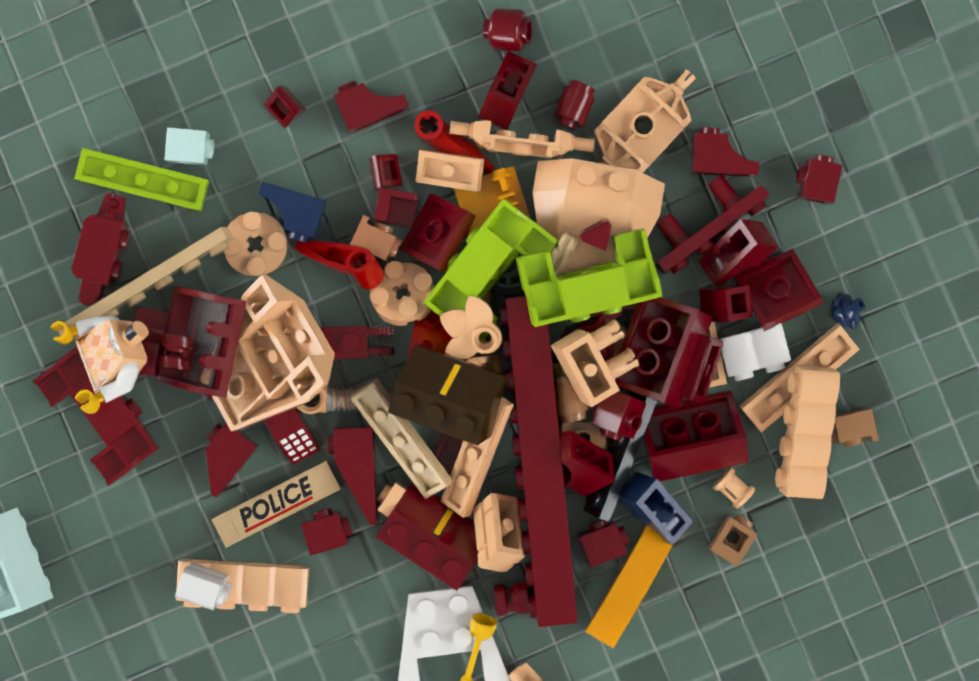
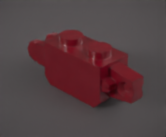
[71,193,131,307]
[320,326,394,359]

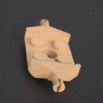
[593,69,696,173]
[449,120,595,160]

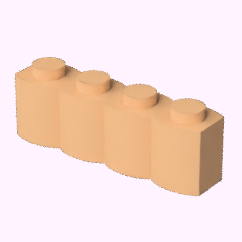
[775,365,840,499]
[176,559,310,613]

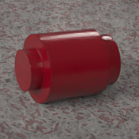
[553,80,595,131]

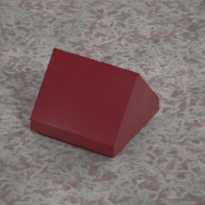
[264,86,306,128]
[369,154,402,190]
[579,218,612,251]

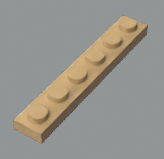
[58,227,234,340]

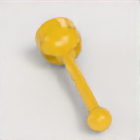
[460,613,497,681]

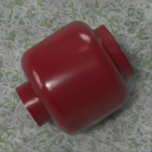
[483,9,532,51]

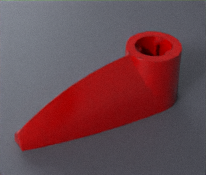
[414,111,495,174]
[293,241,384,289]

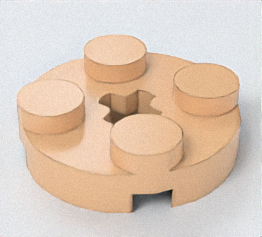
[224,212,288,276]
[370,261,434,326]

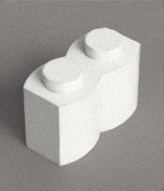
[719,323,791,381]
[175,562,233,611]

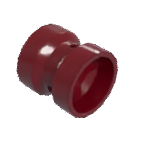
[157,334,195,372]
[493,581,529,617]

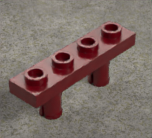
[656,174,769,275]

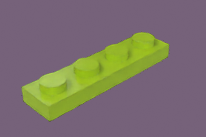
[74,148,209,212]

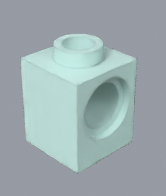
[164,127,215,166]

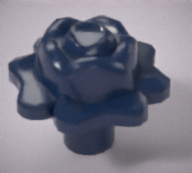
[831,292,865,329]

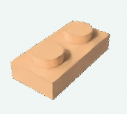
[416,149,484,192]

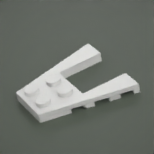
[398,585,511,681]

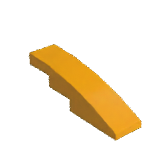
[585,524,673,648]

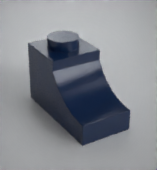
[259,182,327,243]
[619,472,693,545]

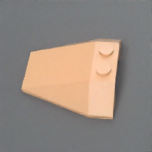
[532,158,665,274]
[202,275,335,431]

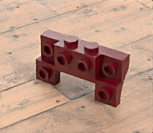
[33,347,160,486]

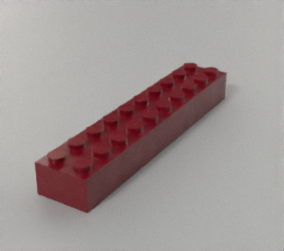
[499,297,578,627]

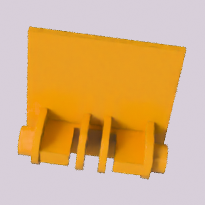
[453,166,531,236]

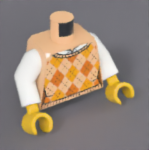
[51,316,149,414]

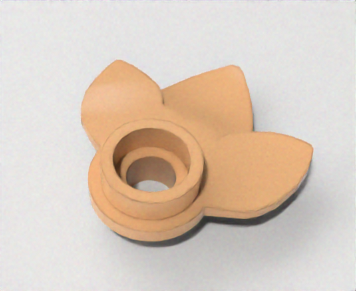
[440,296,502,359]

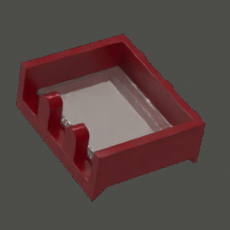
[155,286,246,398]

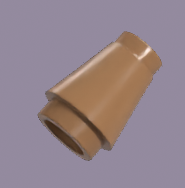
[555,374,588,423]

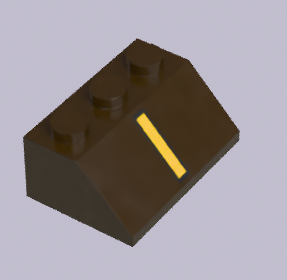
[387,344,507,446]

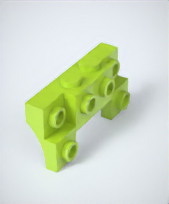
[423,198,559,341]
[516,228,663,327]

